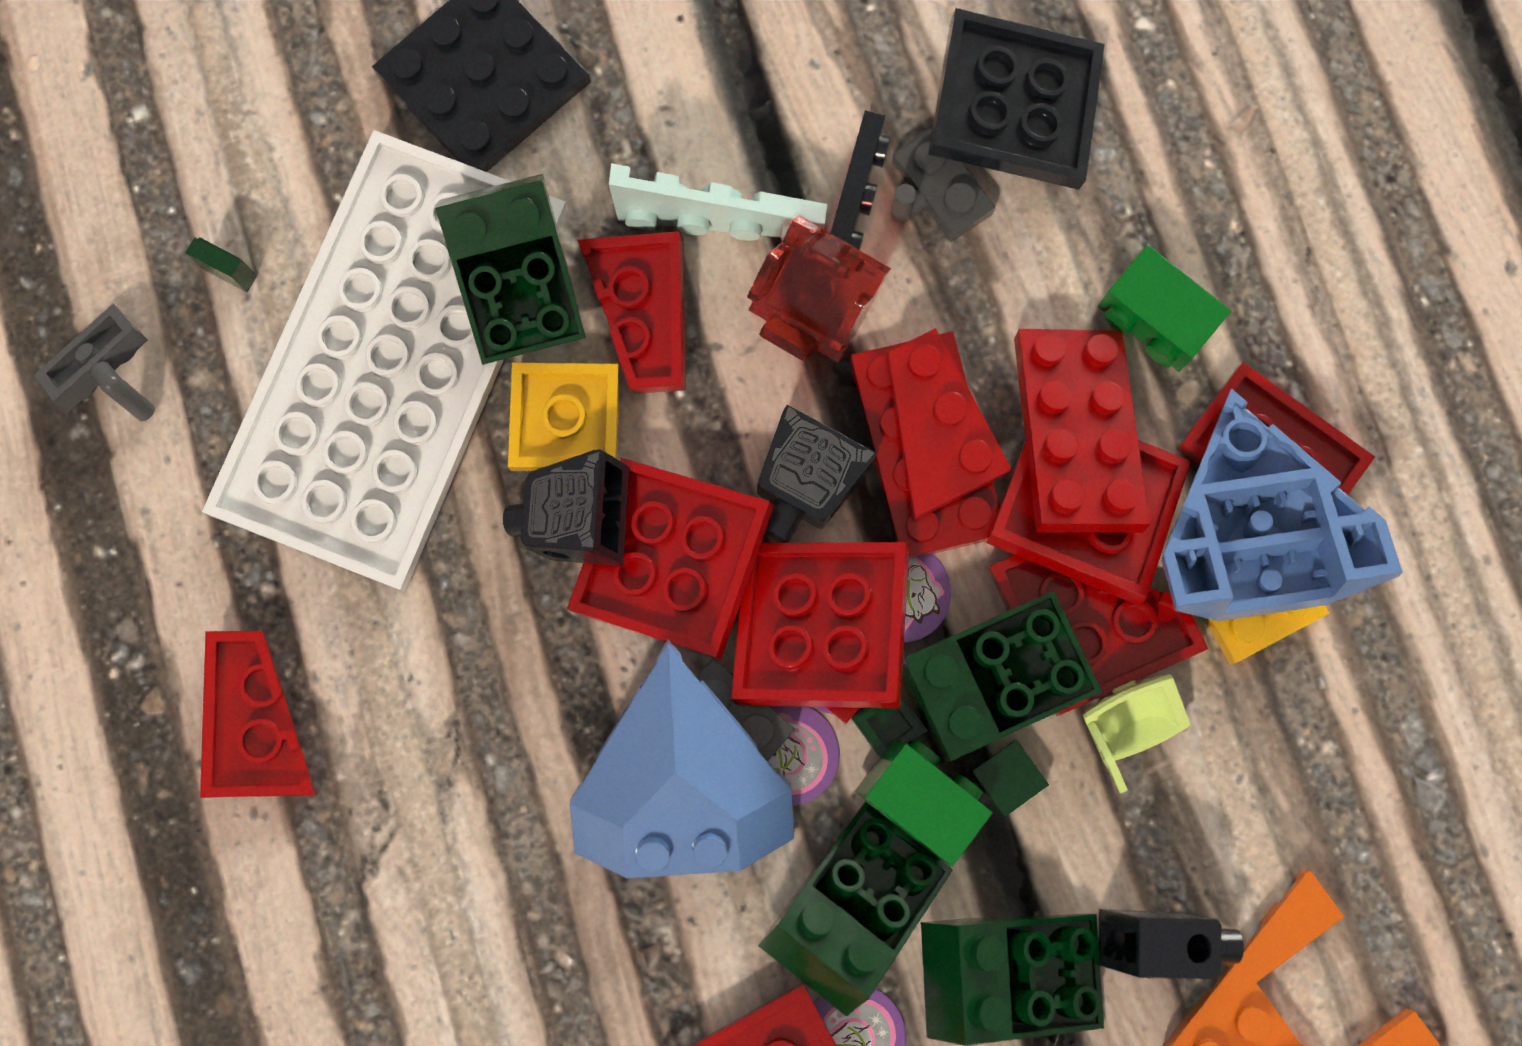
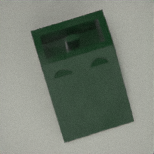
[435,174,586,365]
[902,591,1102,763]
[758,801,953,1017]
[921,914,1104,1046]

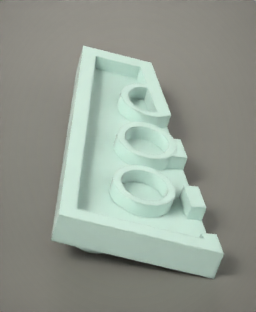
[609,163,827,246]

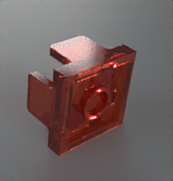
[747,216,891,363]

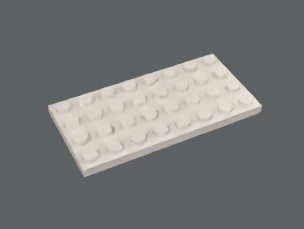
[202,130,568,592]

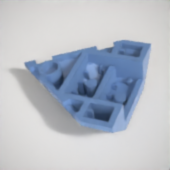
[1161,389,1403,621]
[569,640,794,878]

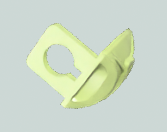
[1082,674,1191,794]

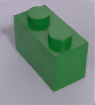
[1097,244,1232,372]
[854,739,993,867]

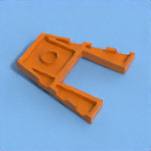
[1163,869,1441,1046]

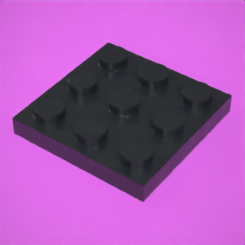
[372,0,591,172]
[928,8,1105,190]

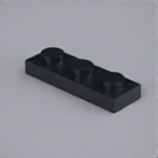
[822,110,891,278]

